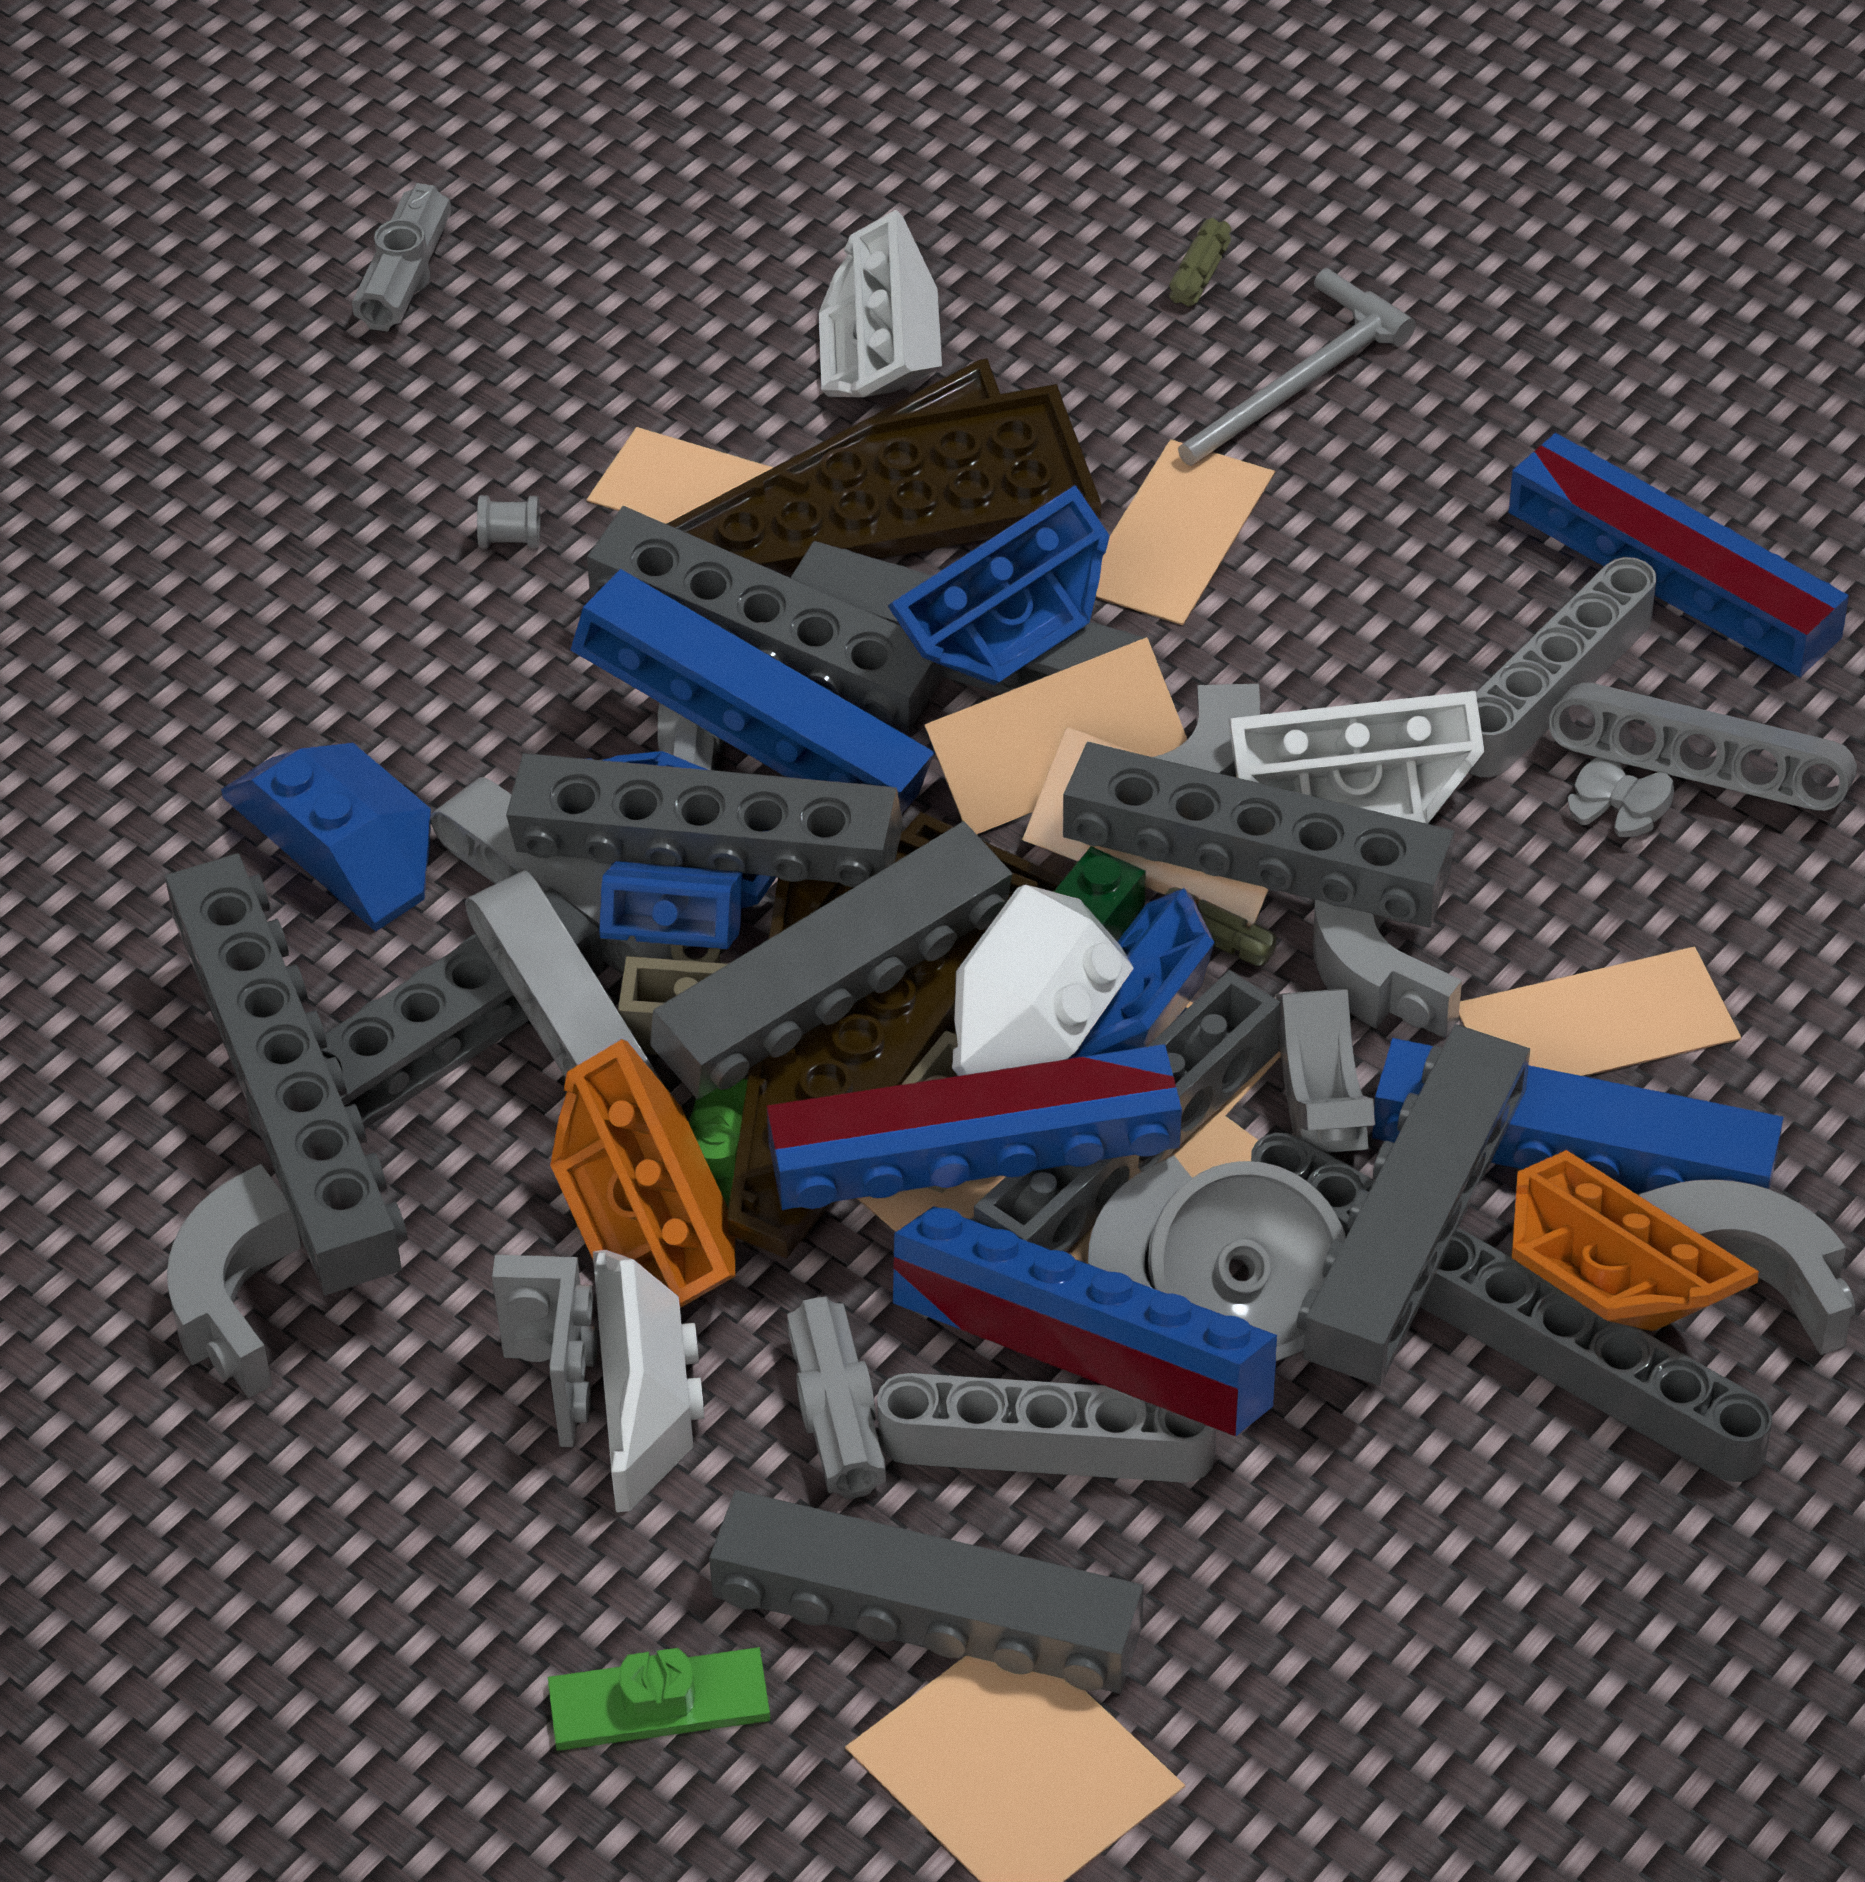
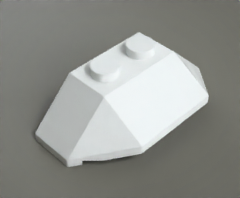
[819,210,942,397]
[1229,691,1484,824]
[952,885,1134,1076]
[593,1250,705,1512]

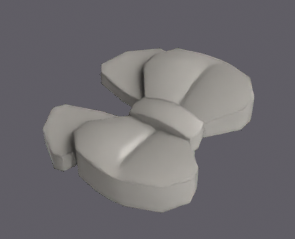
[1568,757,1674,837]

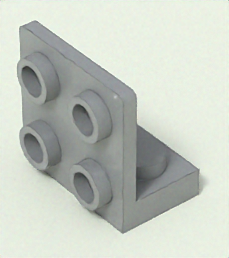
[492,1255,597,1447]

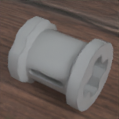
[477,495,540,549]

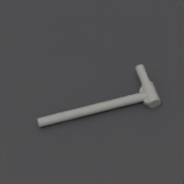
[1178,268,1416,466]

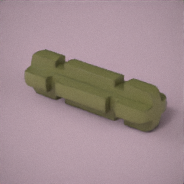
[1169,218,1232,307]
[1165,887,1277,967]

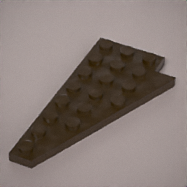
[667,358,1101,576]
[727,830,1038,1259]

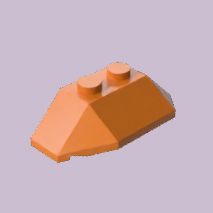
[550,1039,735,1308]
[1512,1150,1759,1331]

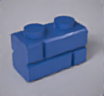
[599,861,743,949]

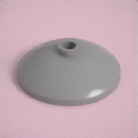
[1148,1161,1346,1362]

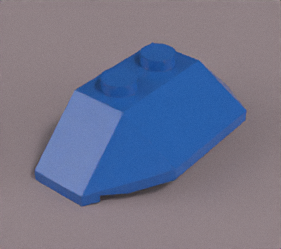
[888,485,1110,686]
[221,743,431,932]
[1068,888,1215,1059]

